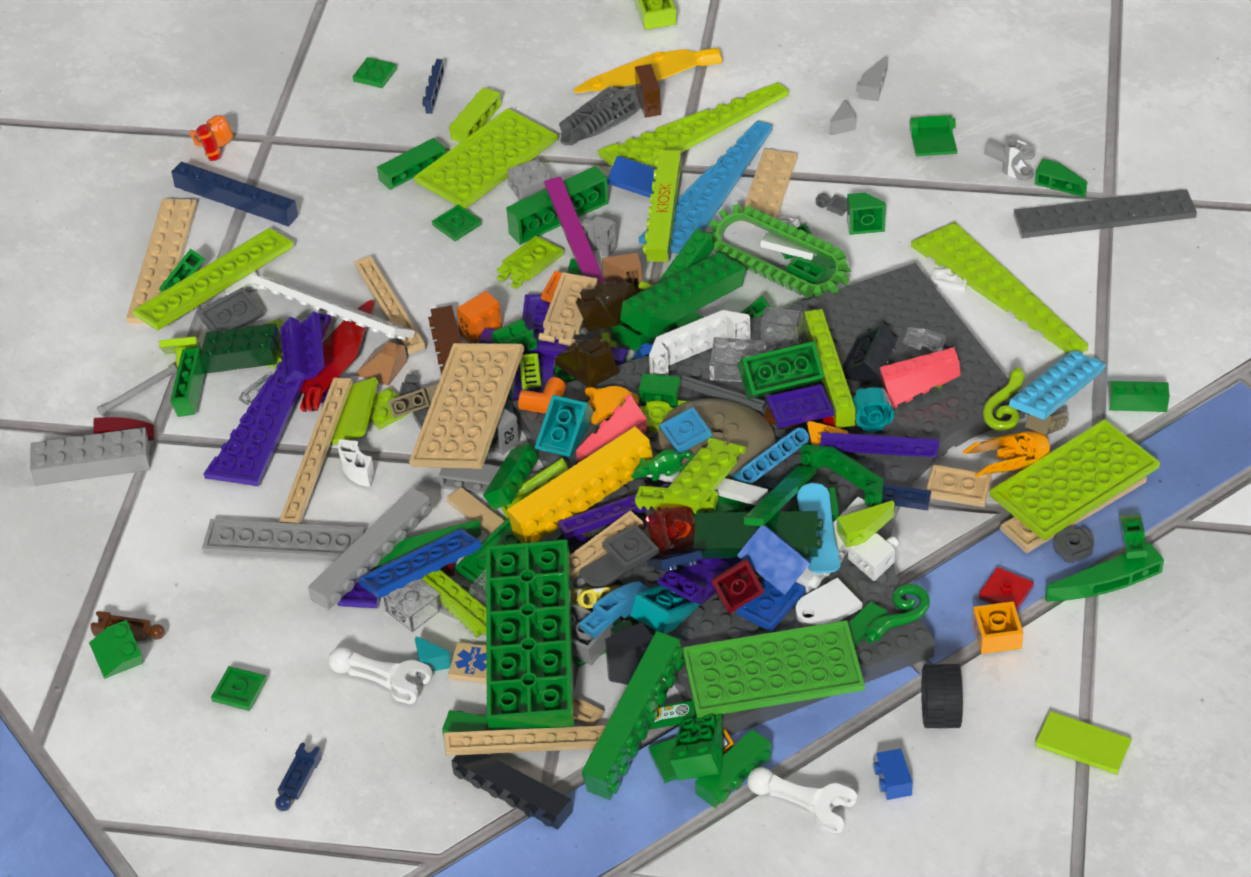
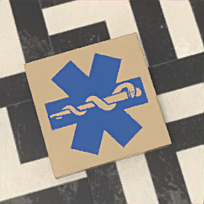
[448,642,487,683]

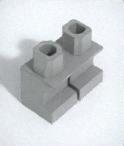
[581,216,617,257]

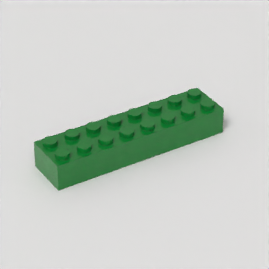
[620,252,746,336]
[581,631,685,800]

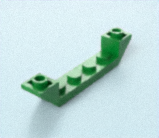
[801,444,884,507]

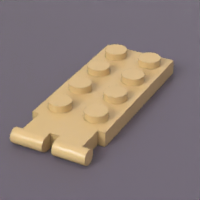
[538,272,597,346]

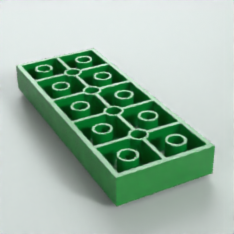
[486,540,575,731]

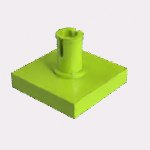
[159,337,201,368]

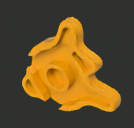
[585,386,639,425]

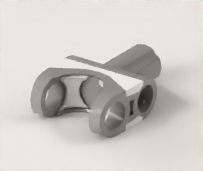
[984,138,1035,180]

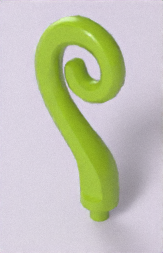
[983,367,1025,431]

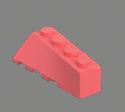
[880,347,961,409]
[576,394,647,464]

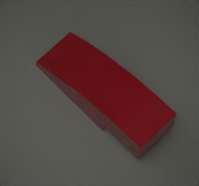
[93,417,154,441]

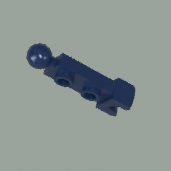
[275,742,322,811]

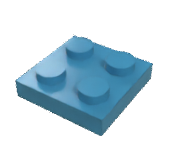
[659,407,712,453]

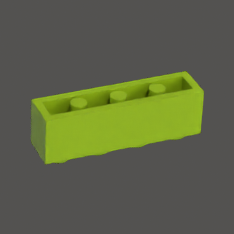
[449,87,502,142]

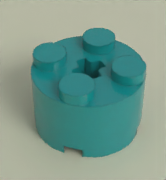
[852,387,894,432]

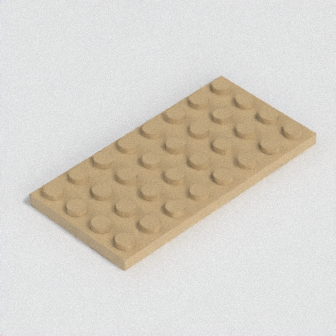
[409,343,524,469]

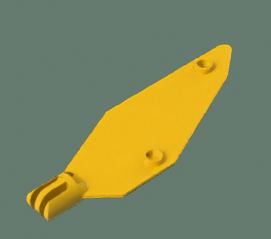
[574,48,722,93]

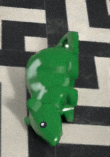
[631,450,693,481]

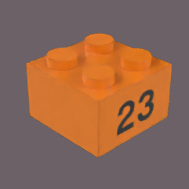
[457,291,502,344]

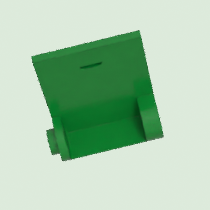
[910,115,957,156]

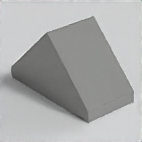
[830,101,856,135]

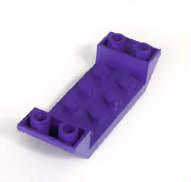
[658,558,741,605]

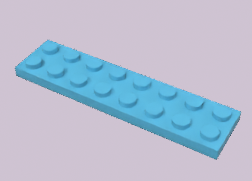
[1009,351,1106,420]

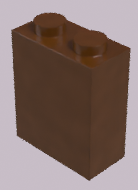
[635,64,661,118]

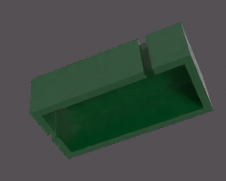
[200,323,281,373]

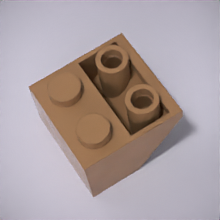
[602,253,642,295]

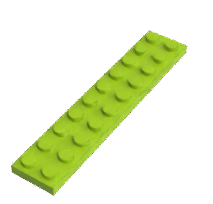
[133,227,294,331]

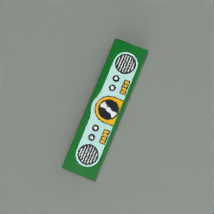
[648,700,696,730]

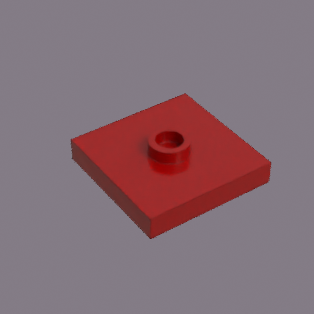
[979,567,1034,611]

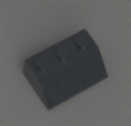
[842,325,897,384]
[605,622,653,685]

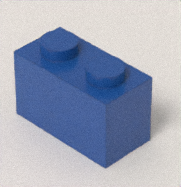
[873,748,913,800]

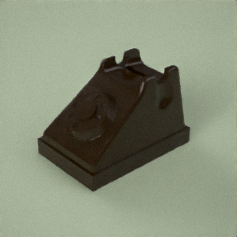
[576,280,635,332]
[555,335,619,388]

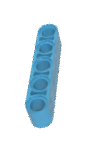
[731,428,809,484]

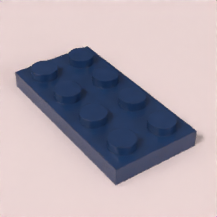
[647,550,703,571]

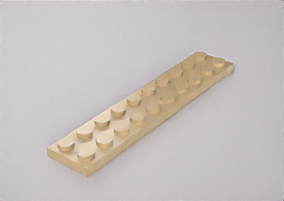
[126,199,197,324]

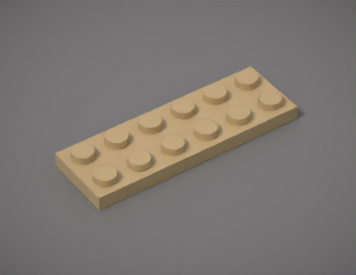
[743,149,798,222]

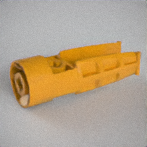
[963,430,1050,478]

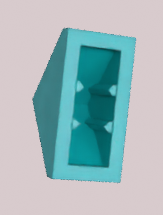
[415,636,452,672]

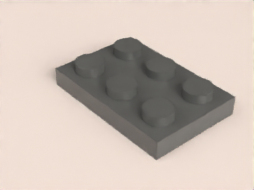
[197,287,264,333]

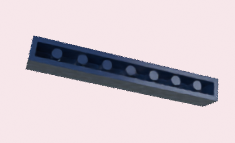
[171,161,298,227]

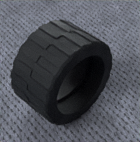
[921,664,963,728]

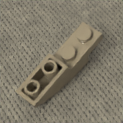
[388,383,438,418]

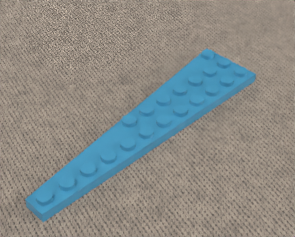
[639,121,773,254]

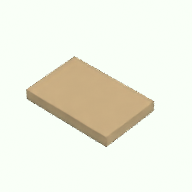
[926,465,992,507]

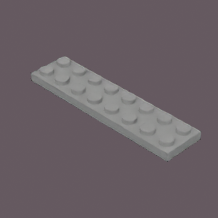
[202,519,365,561]

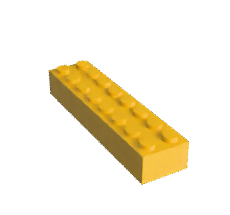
[507,427,653,543]

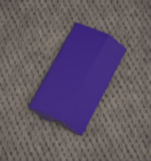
[280,311,324,382]

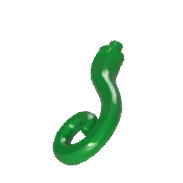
[865,584,930,643]

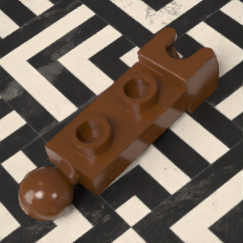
[91,611,165,641]

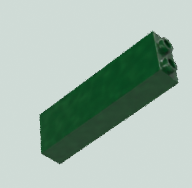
[693,511,823,558]

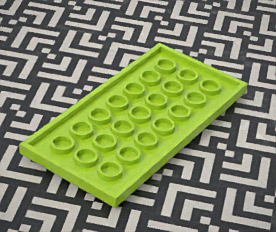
[414,108,558,209]
[989,419,1160,541]

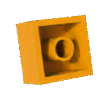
[972,601,1023,654]

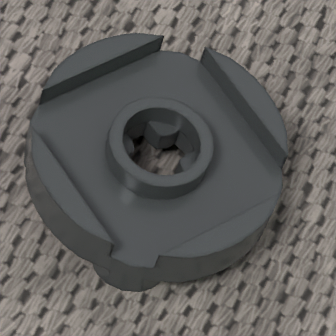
[1053,526,1094,563]

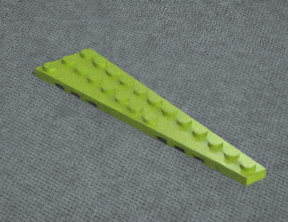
[598,82,789,167]
[911,222,1088,354]

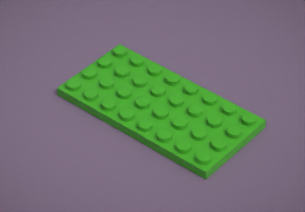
[682,620,865,718]

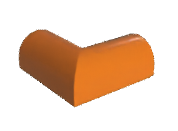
[518,377,566,414]

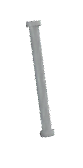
[97,363,177,417]

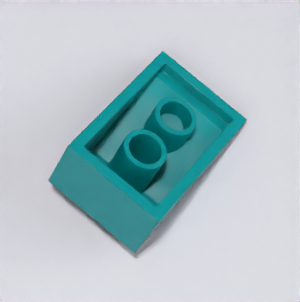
[534,395,594,458]
[630,585,700,634]

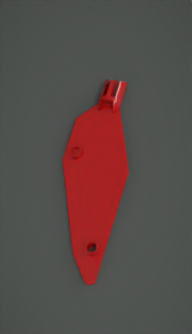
[300,300,374,412]

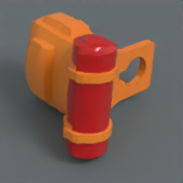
[189,115,233,161]

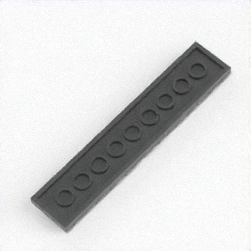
[1013,189,1197,238]

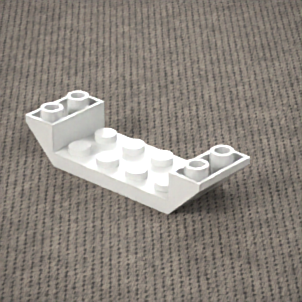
[649,310,750,376]

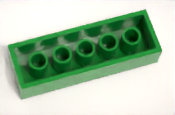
[506,166,609,245]

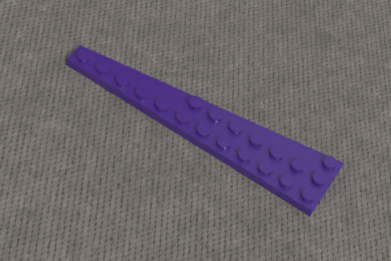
[203,313,331,486]

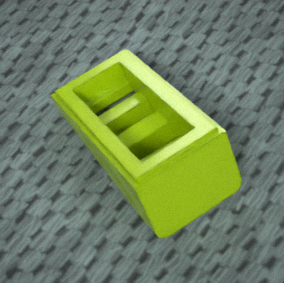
[520,353,541,390]

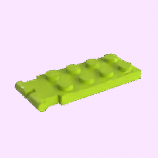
[663,437,746,509]

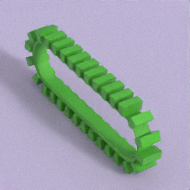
[707,204,851,299]

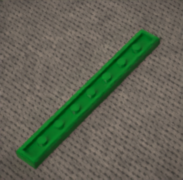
[744,466,817,526]

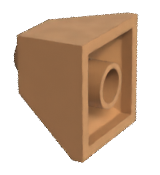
[356,341,407,386]

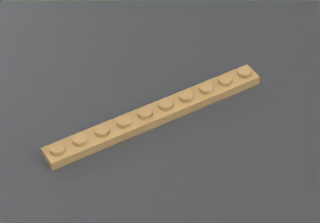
[279,378,353,524]

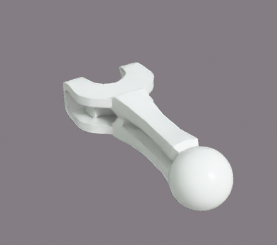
[328,647,433,704]
[747,767,858,834]

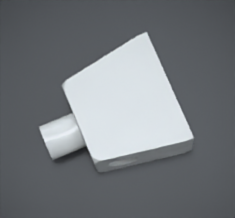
[848,533,899,581]

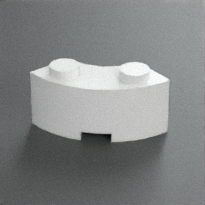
[338,439,374,487]

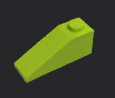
[837,500,895,548]

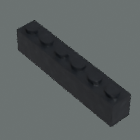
[451,754,573,830]

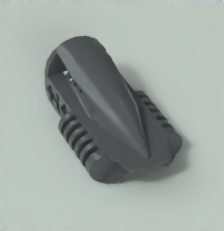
[559,86,639,146]

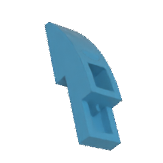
[579,581,649,639]

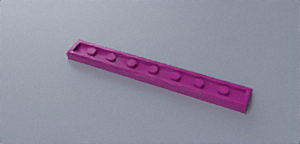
[544,176,605,284]

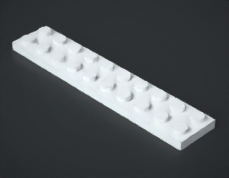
[251,275,415,340]

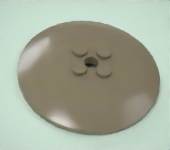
[658,398,775,480]

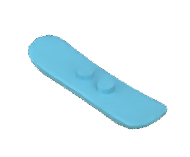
[797,483,841,574]

